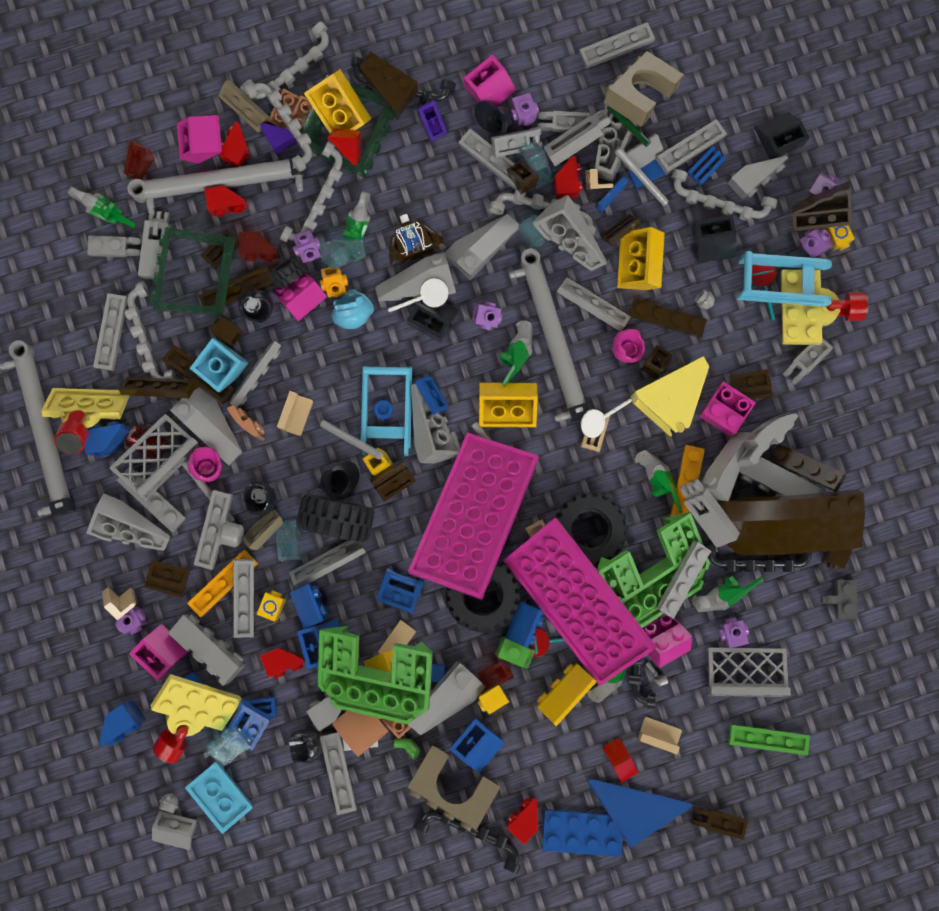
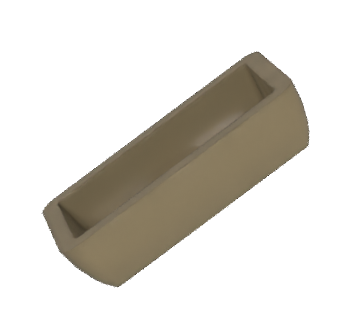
[242,509,283,550]

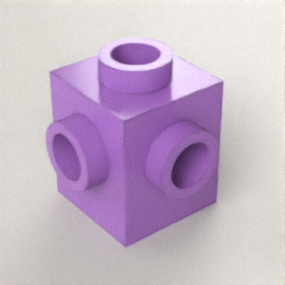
[510,93,539,126]
[809,173,841,195]
[800,228,834,258]
[293,230,322,263]
[471,301,502,330]
[115,607,147,635]
[719,617,749,648]

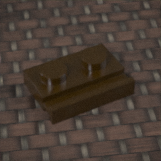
[729,369,774,400]
[369,459,416,502]
[144,560,191,598]

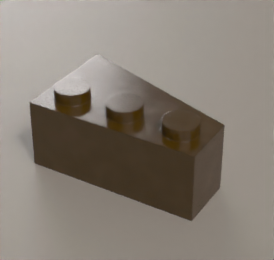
[360,51,418,120]
[792,181,853,231]

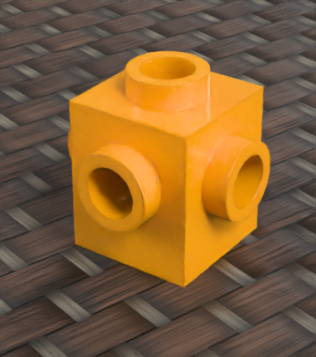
[320,265,349,298]

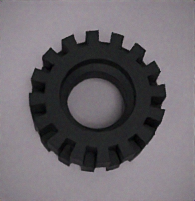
[269,256,306,288]

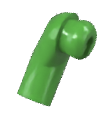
[394,738,420,760]

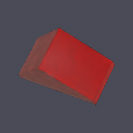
[328,128,361,166]
[602,738,638,782]

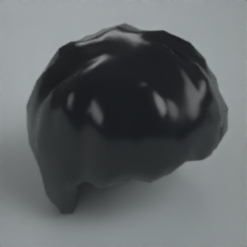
[238,288,274,323]
[243,481,277,516]
[289,729,323,763]

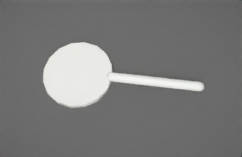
[388,278,449,312]
[581,399,632,438]

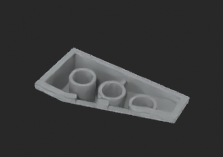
[533,195,607,271]
[444,214,521,280]
[375,252,456,301]
[411,384,460,464]
[170,388,243,466]
[701,432,751,501]
[86,493,171,551]
[408,661,485,735]

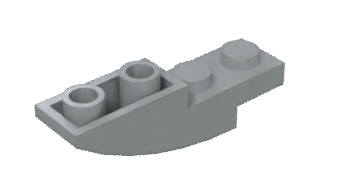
[737,413,798,467]

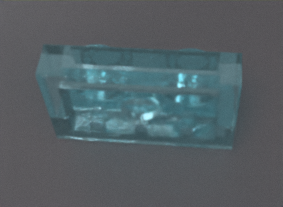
[203,726,253,768]

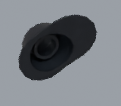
[474,101,515,136]
[318,461,360,499]

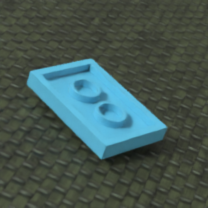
[185,761,254,834]

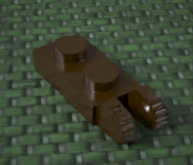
[690,806,748,840]

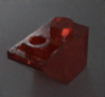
[239,232,280,262]

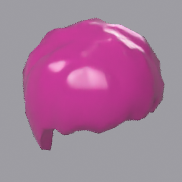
[611,329,645,363]
[187,447,222,482]

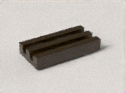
[600,214,641,245]
[201,229,242,270]

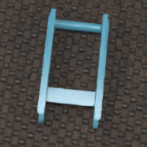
[737,251,832,306]
[361,366,412,456]

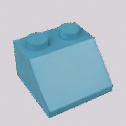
[190,338,249,392]

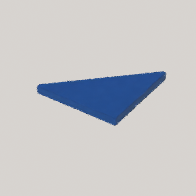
[587,779,692,848]

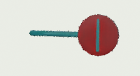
[752,265,776,321]
[528,628,565,657]

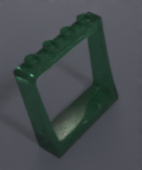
[300,74,394,177]
[150,227,235,316]

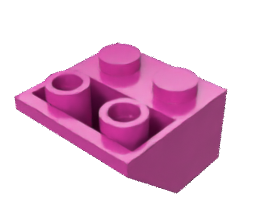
[464,55,516,106]
[177,115,222,164]
[273,272,327,321]
[699,381,756,437]
[642,614,692,668]
[129,624,190,681]

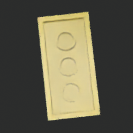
[630,356,709,437]

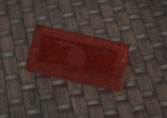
[125,425,169,459]

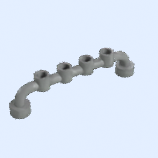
[240,22,329,99]
[243,82,312,172]
[280,141,343,243]
[671,169,778,221]
[489,190,596,237]
[124,281,177,379]

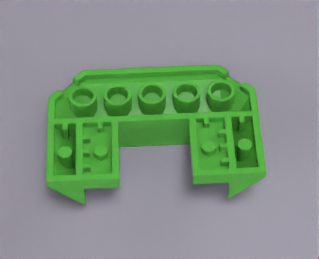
[597,512,710,628]
[318,626,432,724]

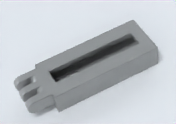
[544,110,611,166]
[138,211,171,280]
[680,479,740,548]

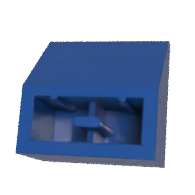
[84,422,132,458]
[290,584,329,629]
[505,601,544,648]
[297,619,339,669]
[99,700,146,747]
[450,716,505,773]

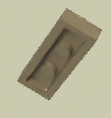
[218,80,269,133]

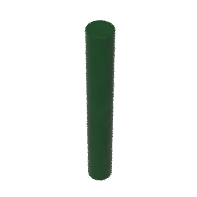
[607,106,651,147]

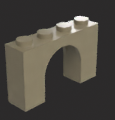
[604,51,684,126]
[407,745,500,831]

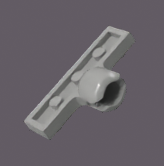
[194,490,244,570]

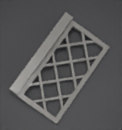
[110,414,200,502]
[708,648,791,697]

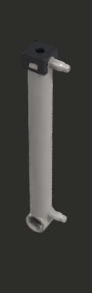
[127,154,307,214]
[509,248,589,423]
[0,340,76,517]

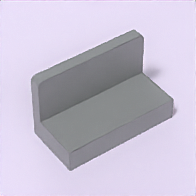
[622,134,664,172]
[152,811,197,850]

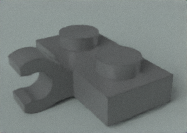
[822,580,858,619]

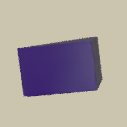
[417,99,448,142]
[260,123,297,155]

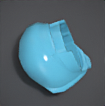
[331,289,374,329]

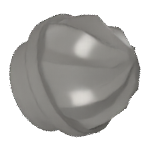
[695,289,715,309]
[159,793,178,814]

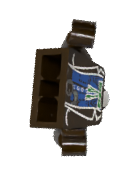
[389,214,446,265]

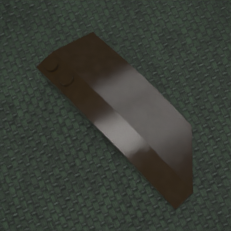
[700,489,865,555]

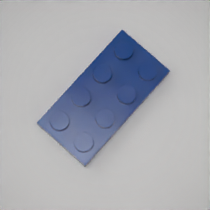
[542,809,623,857]

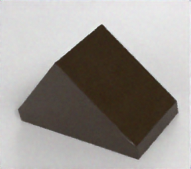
[506,161,539,195]
[641,345,672,379]

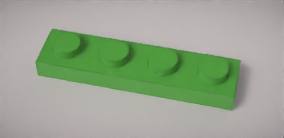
[728,724,810,755]

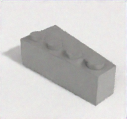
[595,104,638,183]
[739,457,821,496]
[168,614,246,686]

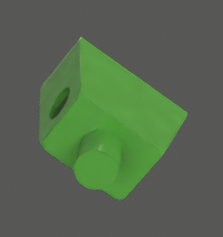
[494,636,536,668]

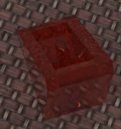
[124,140,155,180]
[478,659,514,690]

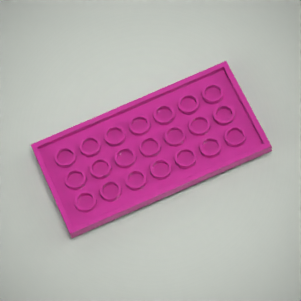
[408,433,539,600]
[503,518,657,686]

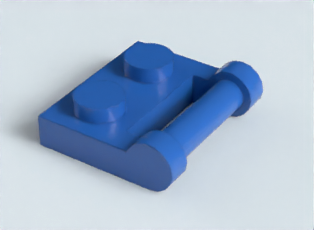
[376,567,424,613]
[223,699,272,751]

